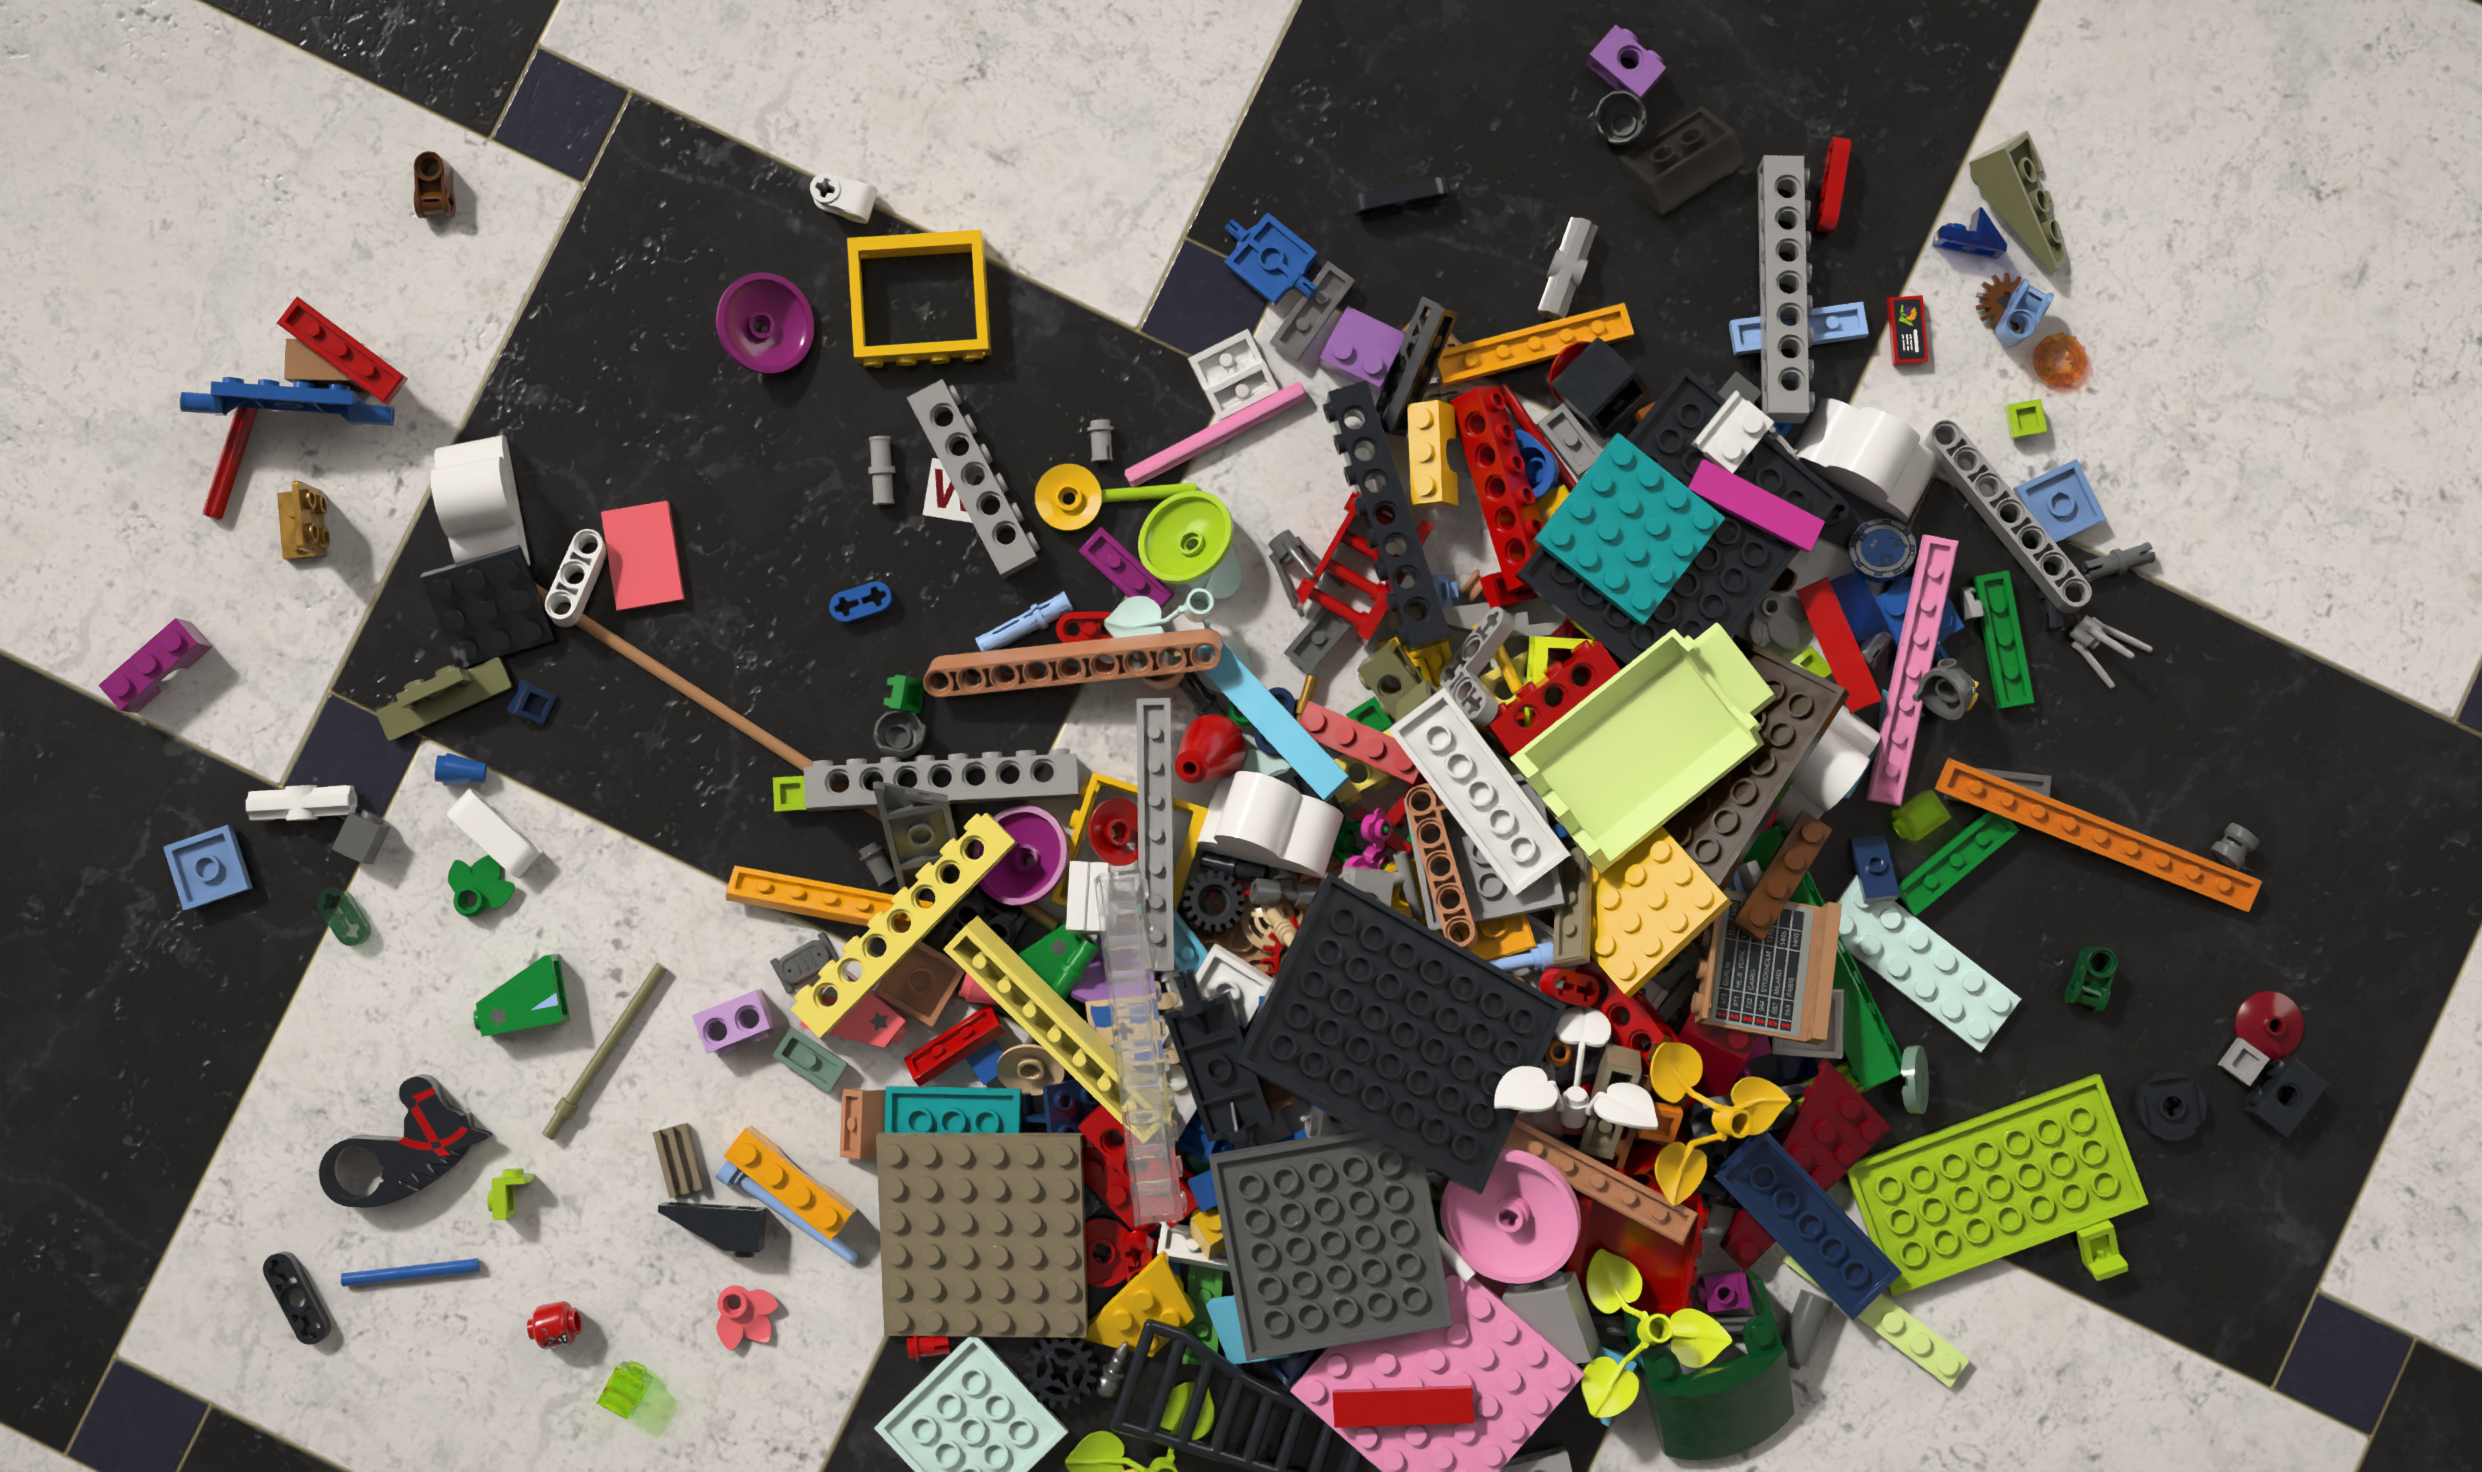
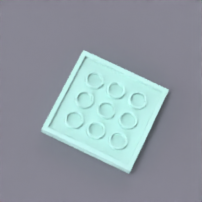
[874,1337,1068,1472]

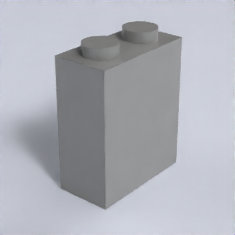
[1502,1271,1600,1364]

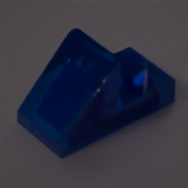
[1932,207,2007,259]

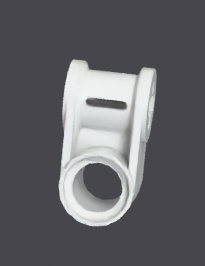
[810,173,878,224]

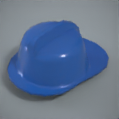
[1514,429,1560,499]

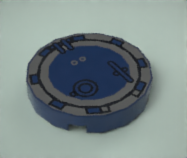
[1848,518,1917,583]

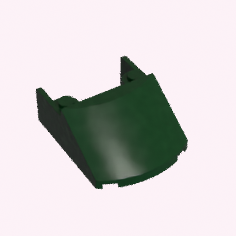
[1620,1269,1795,1460]

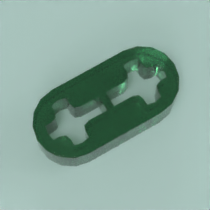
[317,888,371,946]

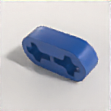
[829,581,893,623]

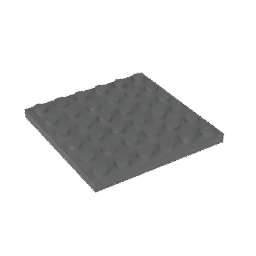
[1209,1129,1454,1361]

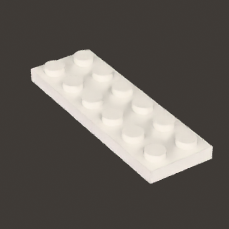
[1388,687,1570,896]

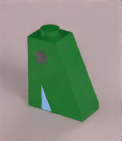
[1018,923,1086,986]
[473,954,570,1037]

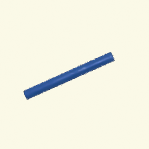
[341,1258,480,1287]

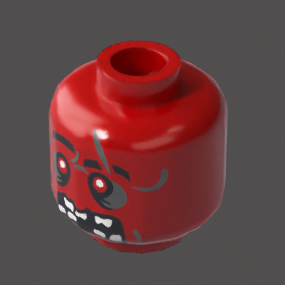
[527,1301,581,1350]

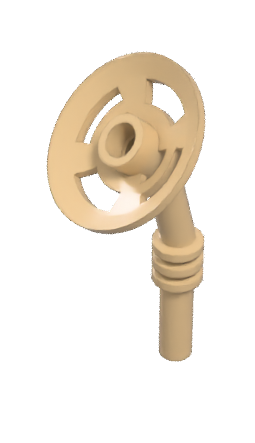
[1241,895,1306,952]

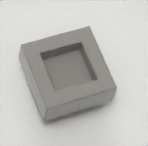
[2218,1037,2270,1086]

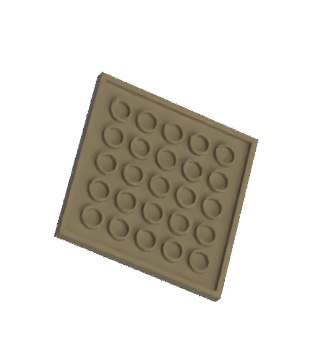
[876,1132,1089,1338]

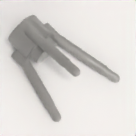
[2069,614,2153,689]

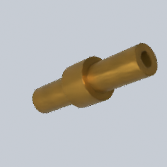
[1294,674,1320,722]

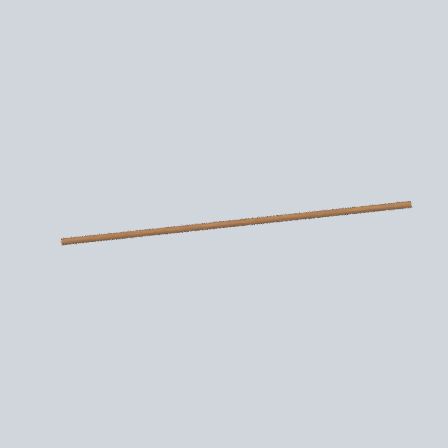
[535,583,1060,932]

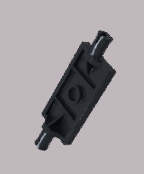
[1163,968,1276,1150]

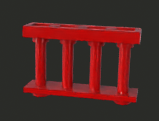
[1295,487,1434,646]

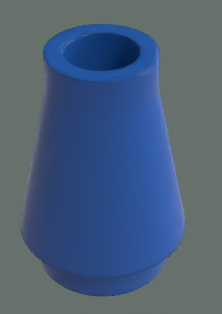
[435,753,487,786]

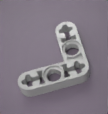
[1439,607,1515,727]

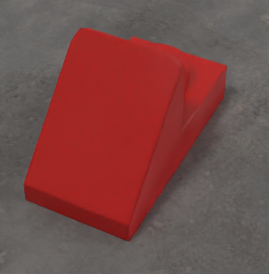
[1480,572,1539,610]

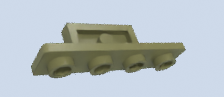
[376,657,513,741]

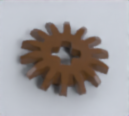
[1975,273,2030,331]

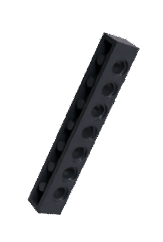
[1323,380,1451,653]

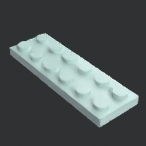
[1835,874,2021,1053]

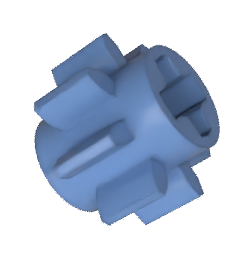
[1431,574,1460,608]

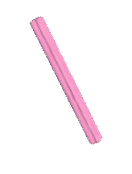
[1124,382,1307,487]

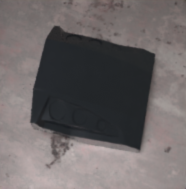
[935,884,1028,949]

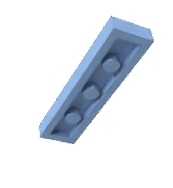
[1729,302,1869,356]

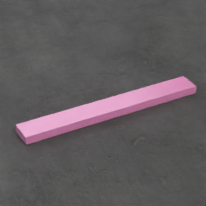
[1865,535,1959,806]

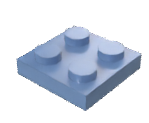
[2013,459,2106,543]
[163,825,253,911]

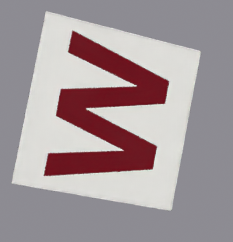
[923,458,985,523]

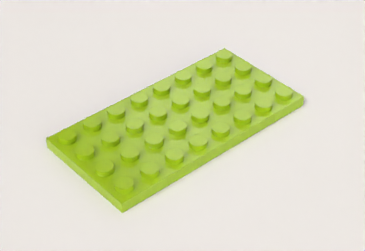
[1845,1074,2148,1297]

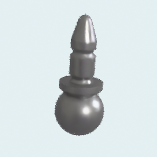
[1094,1341,1129,1398]

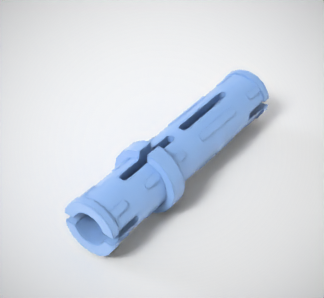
[975,591,1074,652]

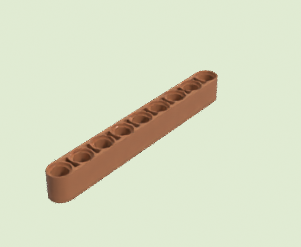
[923,629,1223,697]

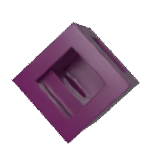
[1695,1269,1751,1312]

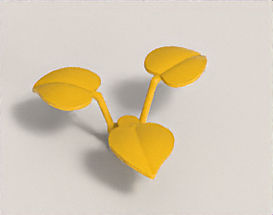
[1650,1042,1791,1206]

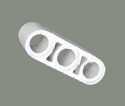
[545,529,607,627]
[447,788,542,878]

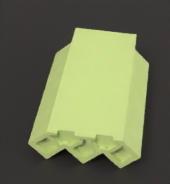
[1510,622,1777,873]

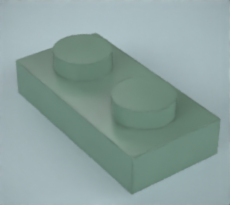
[772,1027,849,1093]

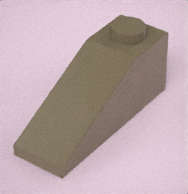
[1579,1043,1642,1160]

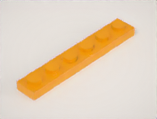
[1436,303,1634,387]
[726,866,933,937]

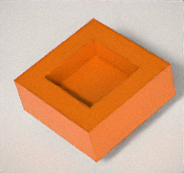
[1637,1102,1683,1143]

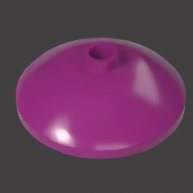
[716,273,814,374]
[973,805,1069,906]

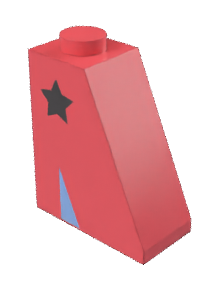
[800,969,910,1048]

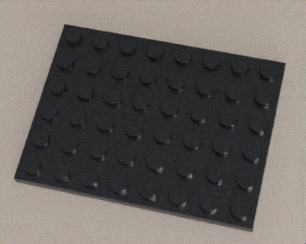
[1515,367,1842,667]
[1233,872,1567,1195]

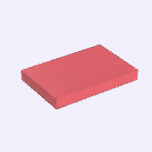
[601,501,685,612]

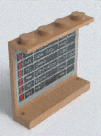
[1691,890,1842,1045]

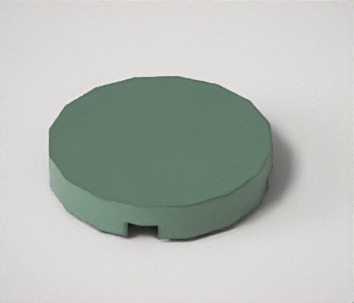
[1901,1045,1929,1114]

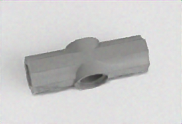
[1537,217,1598,321]

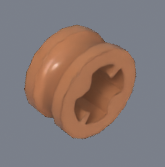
[1459,569,1483,603]

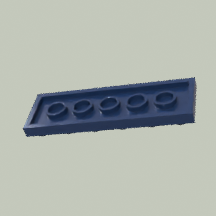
[1712,1130,1902,1320]

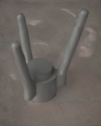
[1268,530,1345,609]

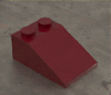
[1677,1008,1758,1098]

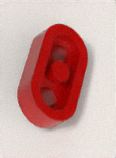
[1056,612,1113,643]

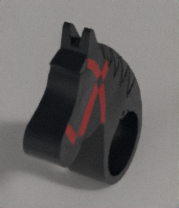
[319,1074,493,1208]

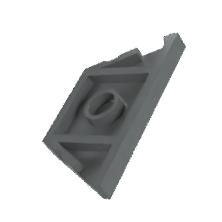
[873,781,958,890]

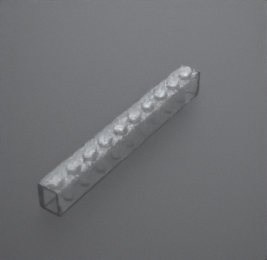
[1094,869,1187,1227]

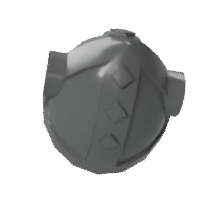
[1912,658,1975,720]

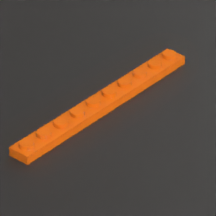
[1935,758,2262,912]

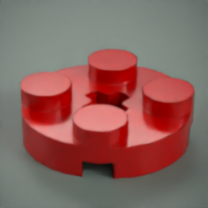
[1085,1217,1136,1288]

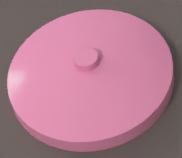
[1441,1149,1581,1284]

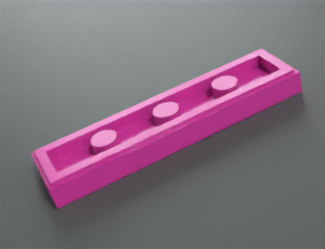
[1688,459,1825,553]

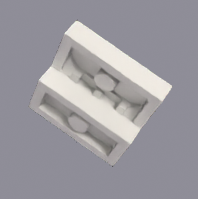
[1187,329,1279,420]

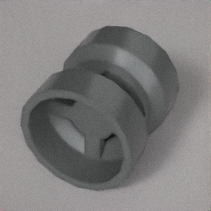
[2210,823,2260,870]

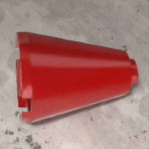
[1175,714,1247,783]

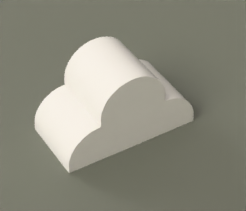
[1793,398,1940,522]
[430,435,530,565]
[1774,705,1881,831]
[1196,771,1344,878]

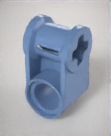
[1995,278,2054,347]

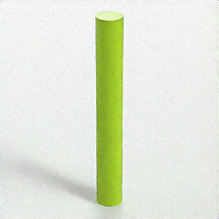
[1101,483,1196,503]

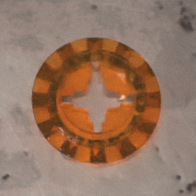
[2033,332,2089,386]

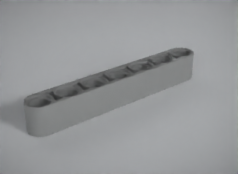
[1925,420,2092,613]

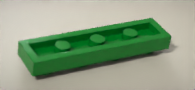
[1972,571,2034,709]
[1897,810,2020,916]

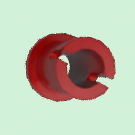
[907,1335,950,1362]

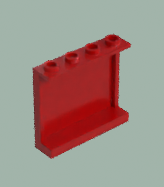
[1561,1189,1708,1315]

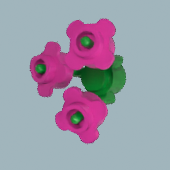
[1331,808,1392,871]

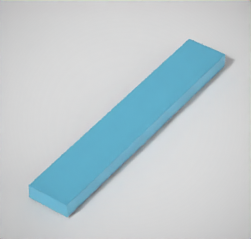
[1200,642,1351,802]

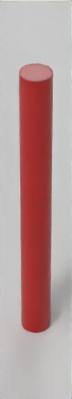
[1499,383,1577,493]

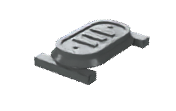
[770,932,839,994]

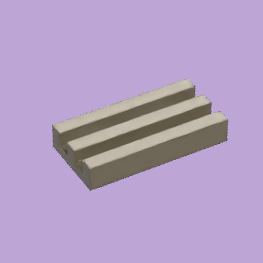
[652,1122,705,1198]

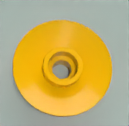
[1035,464,1102,531]

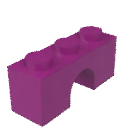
[98,618,213,713]

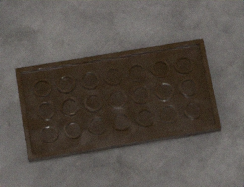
[1662,635,1850,892]

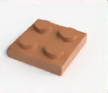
[874,941,966,1027]

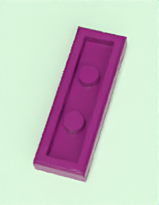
[1078,527,1175,610]

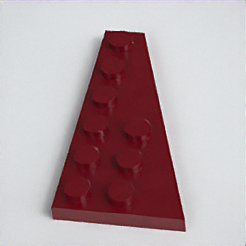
[1719,1057,1891,1271]

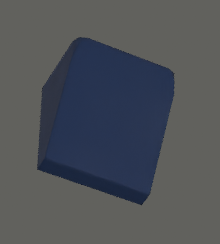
[507,680,557,726]

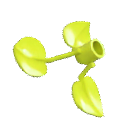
[1581,1249,1732,1418]

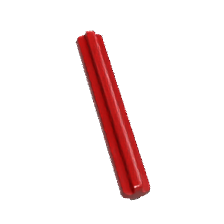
[202,408,258,520]

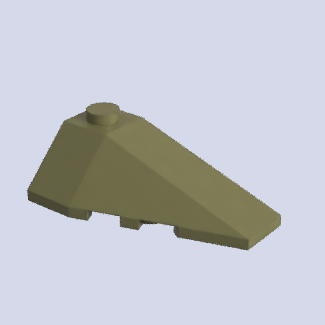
[1969,130,2069,273]

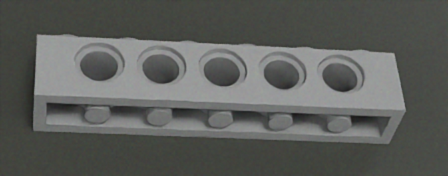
[907,379,1040,579]

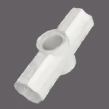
[246,785,357,821]

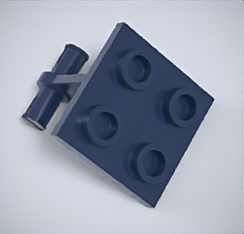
[1022,1079,1101,1148]

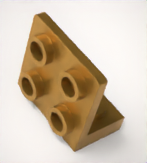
[277,481,330,561]

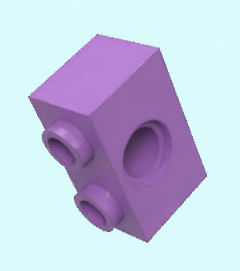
[1586,25,1666,100]

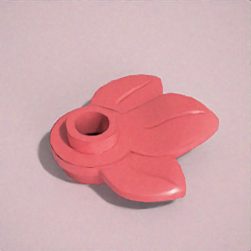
[716,1285,779,1351]

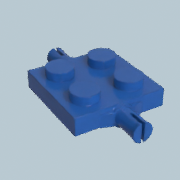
[1224,213,1319,306]
[1870,576,1964,666]

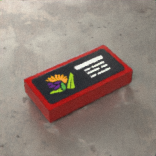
[1887,295,1928,366]

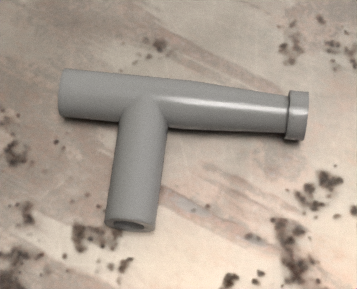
[1393,851,1424,919]

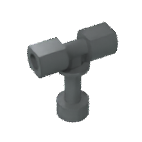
[1250,868,1318,911]

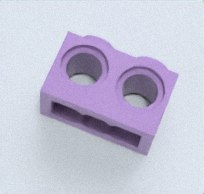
[692,989,776,1056]

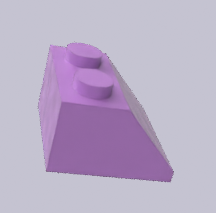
[1319,306,1405,395]

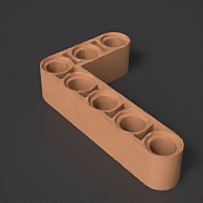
[1405,783,1478,951]

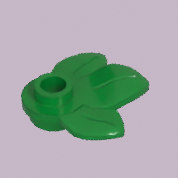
[448,855,515,917]

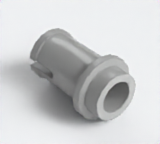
[1087,419,1114,462]

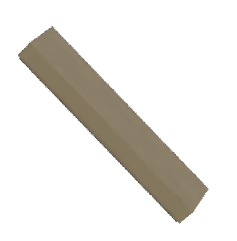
[1553,837,1592,968]

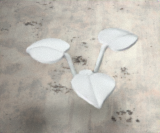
[1494,1006,1658,1130]

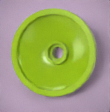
[1138,491,1234,584]

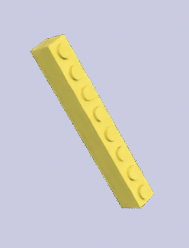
[943,916,1174,1145]

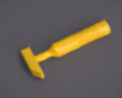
[1472,623,1523,694]

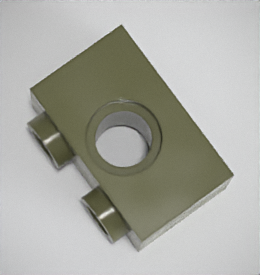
[1357,639,1425,722]

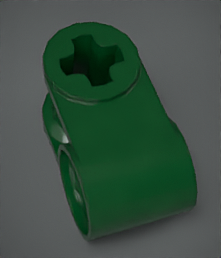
[2065,946,2118,1014]

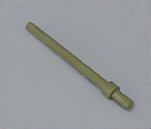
[542,963,668,1140]

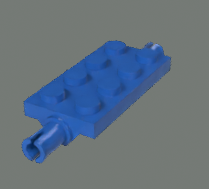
[180,377,395,426]

